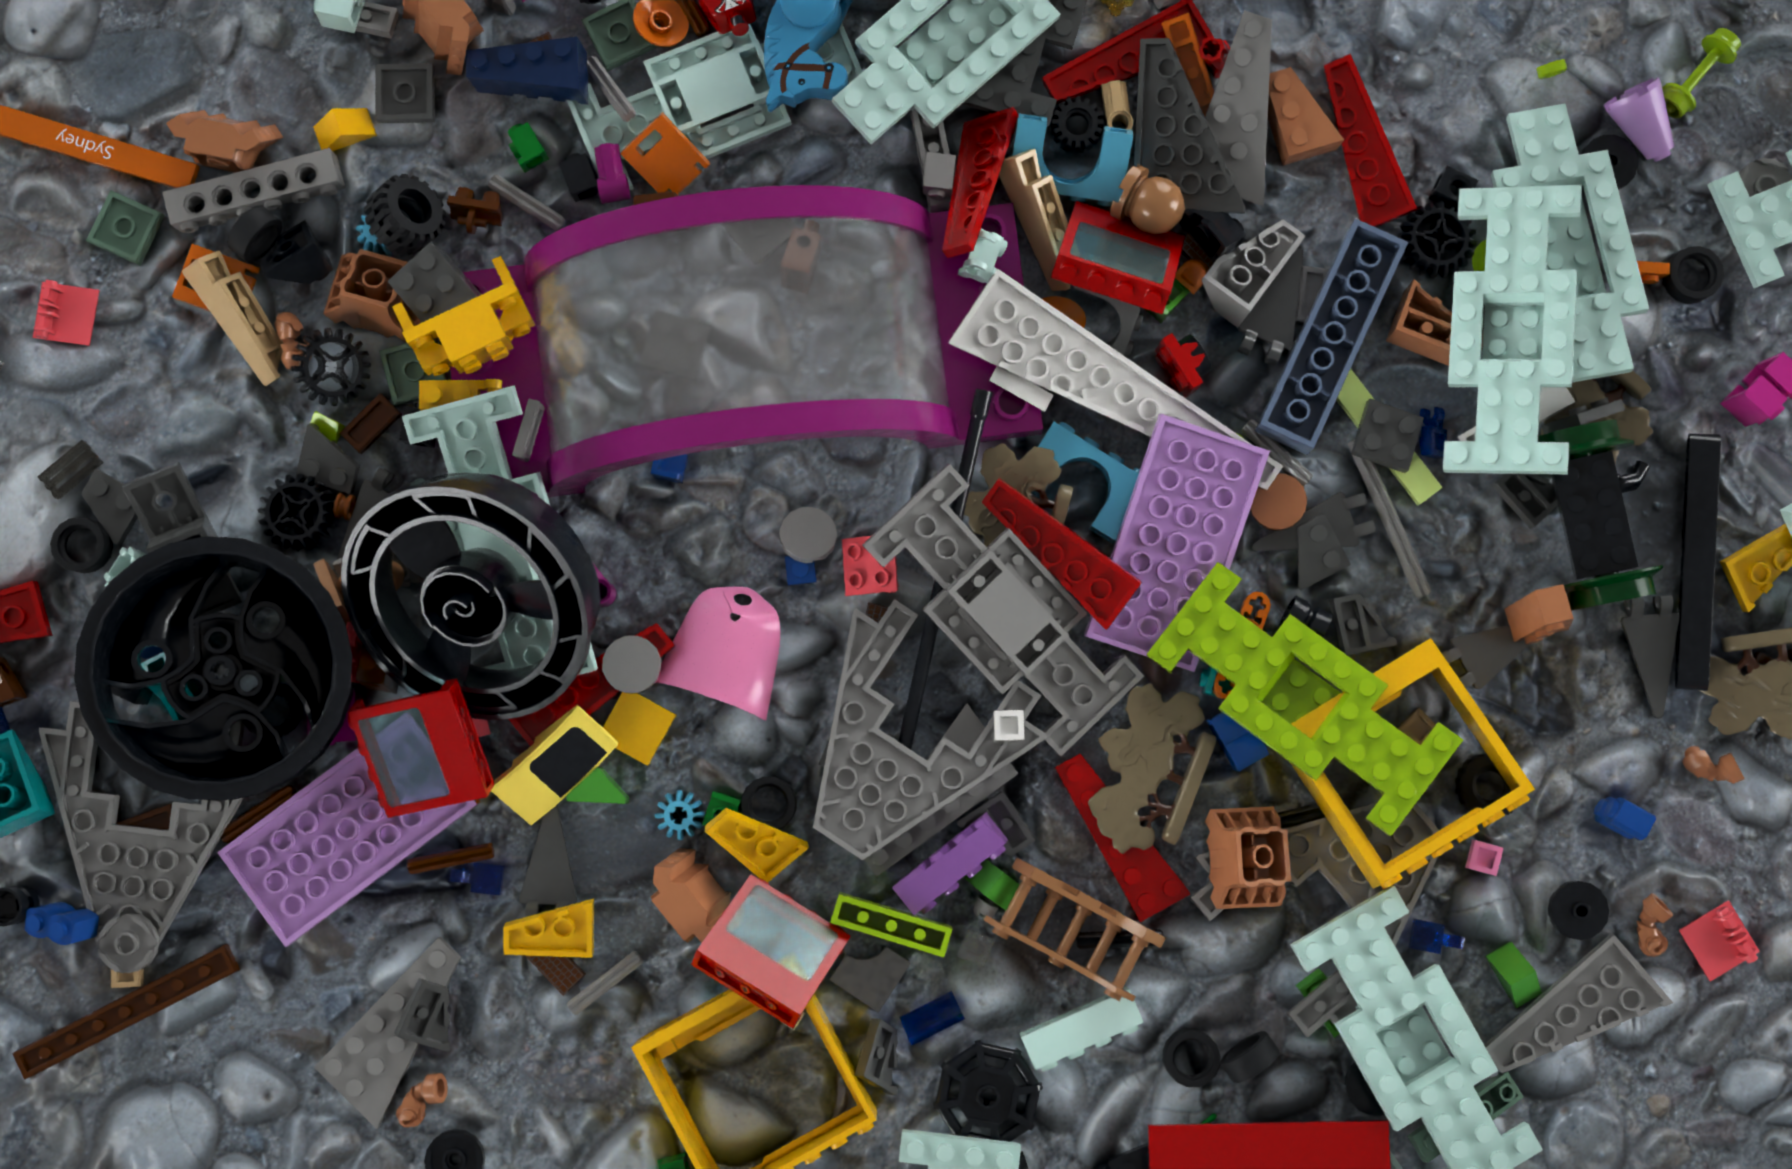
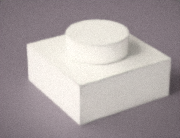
[993,710,1025,741]

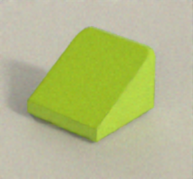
[310,411,345,443]

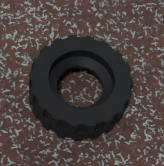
[1455,753,1513,815]

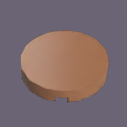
[1250,473,1307,531]

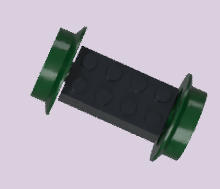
[1538,420,1663,611]

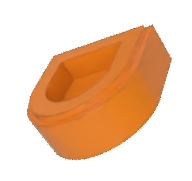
[1175,259,1208,295]

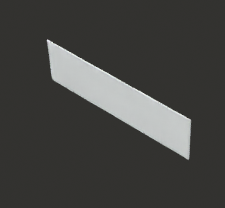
[989,366,1054,412]

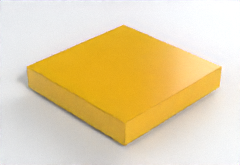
[603,692,677,766]

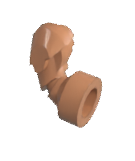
[274,312,312,369]
[1682,746,1745,784]
[1637,893,1673,957]
[396,1073,448,1128]

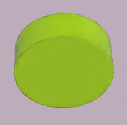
[1536,59,1567,79]

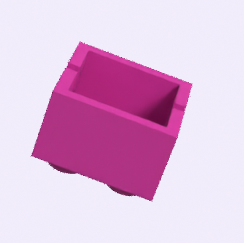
[1720,352,1792,427]

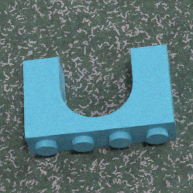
[1012,113,1133,207]
[1031,422,1140,544]

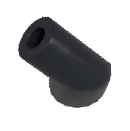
[1617,461,1650,493]

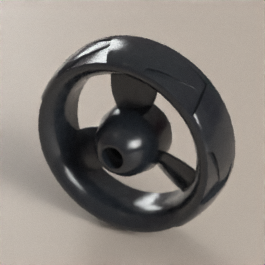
[341,473,601,720]

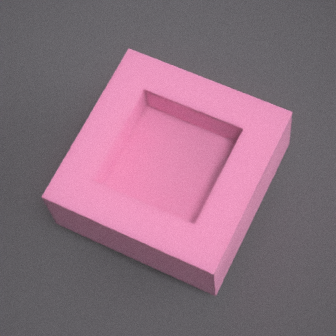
[1465,839,1504,876]

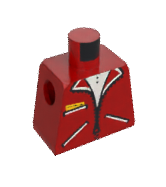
[698,0,757,36]

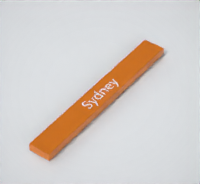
[0,105,200,188]

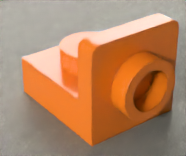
[1637,261,1670,284]

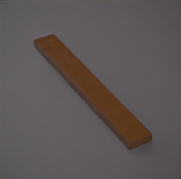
[12,944,240,1080]

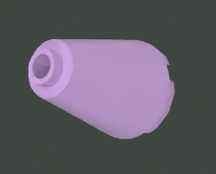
[1603,77,1674,162]

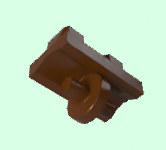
[447,187,503,234]

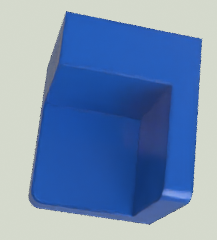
[650,454,688,484]

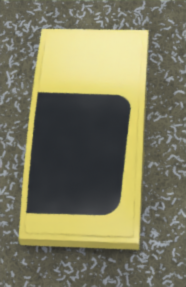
[491,705,618,825]

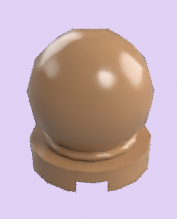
[1110,164,1185,235]

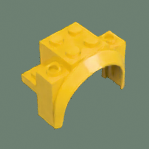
[392,256,535,376]

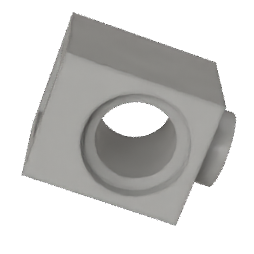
[923,152,956,200]

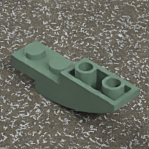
[1407,1071,1524,1163]

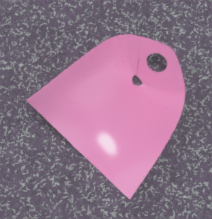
[655,587,780,721]

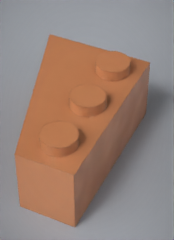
[1268,67,1344,166]
[1386,279,1483,366]
[1504,584,1574,644]

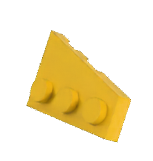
[1719,524,1792,613]
[705,808,809,883]
[503,898,594,958]

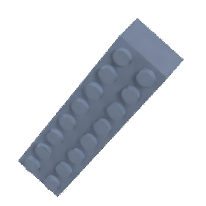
[1255,218,1408,455]

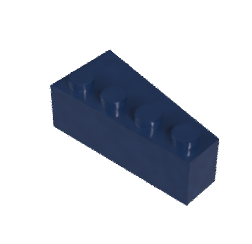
[466,36,588,105]

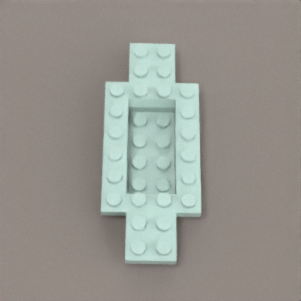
[832,0,1061,145]
[1491,103,1649,383]

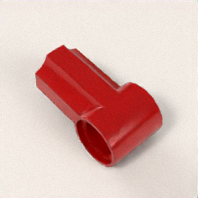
[1199,36,1230,79]

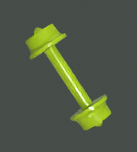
[1662,28,1741,119]

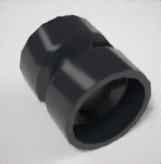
[1278,596,1333,637]
[0,885,40,926]

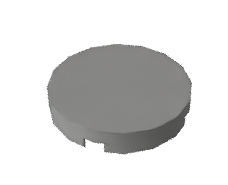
[1739,158,1792,197]
[779,507,837,563]
[602,636,661,693]
[98,913,159,973]

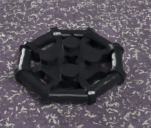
[933,1040,1043,1142]

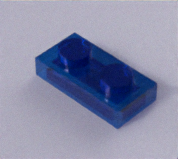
[899,991,965,1046]

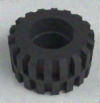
[364,174,446,255]

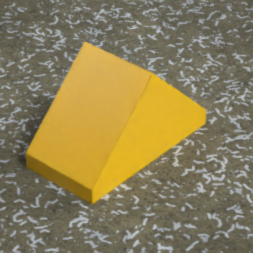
[313,108,377,151]

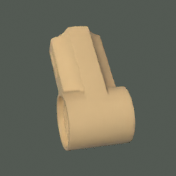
[1101,80,1133,130]

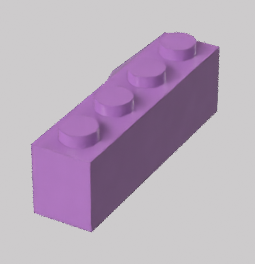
[892,812,1008,915]

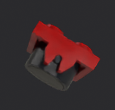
[1155,333,1212,398]

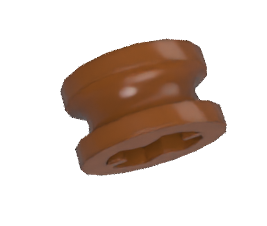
[333,493,356,521]

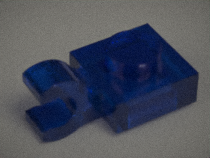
[1419,407,1447,459]
[450,862,505,895]
[1409,918,1464,954]

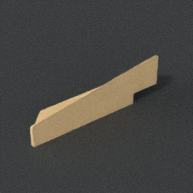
[999,149,1079,291]
[182,250,283,386]

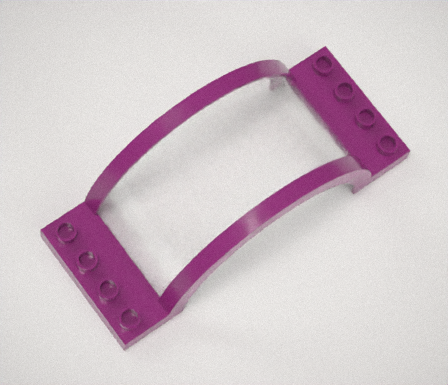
[450,185,1043,497]

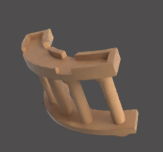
[984,858,1166,1001]

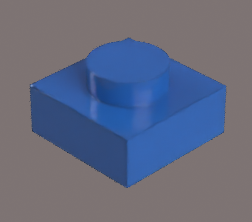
[785,556,817,586]

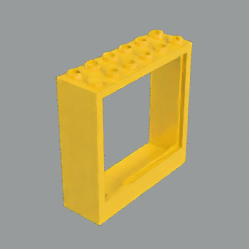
[1290,638,1535,890]
[631,954,877,1169]

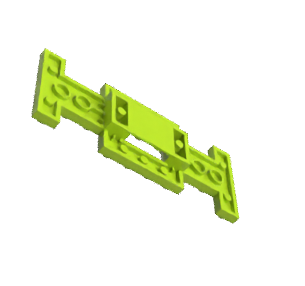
[1147,562,1463,837]

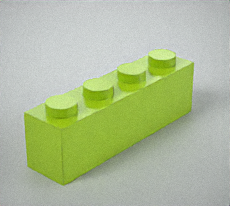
[830,892,953,958]

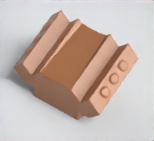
[402,0,484,75]
[166,110,283,173]
[323,249,421,343]
[1205,806,1291,909]
[651,848,743,943]

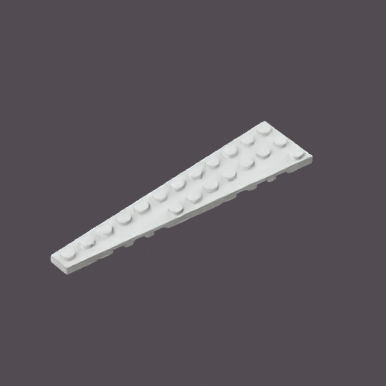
[948,269,1283,490]

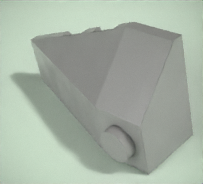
[1202,219,1306,328]

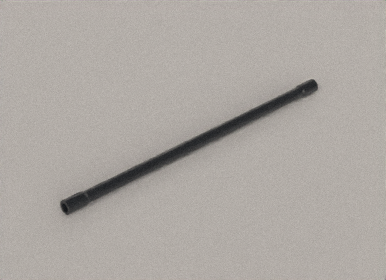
[898,389,993,750]

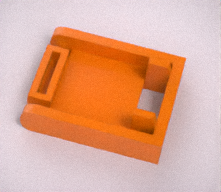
[620,112,710,195]
[172,244,260,312]

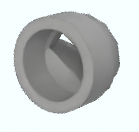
[973,895,999,921]

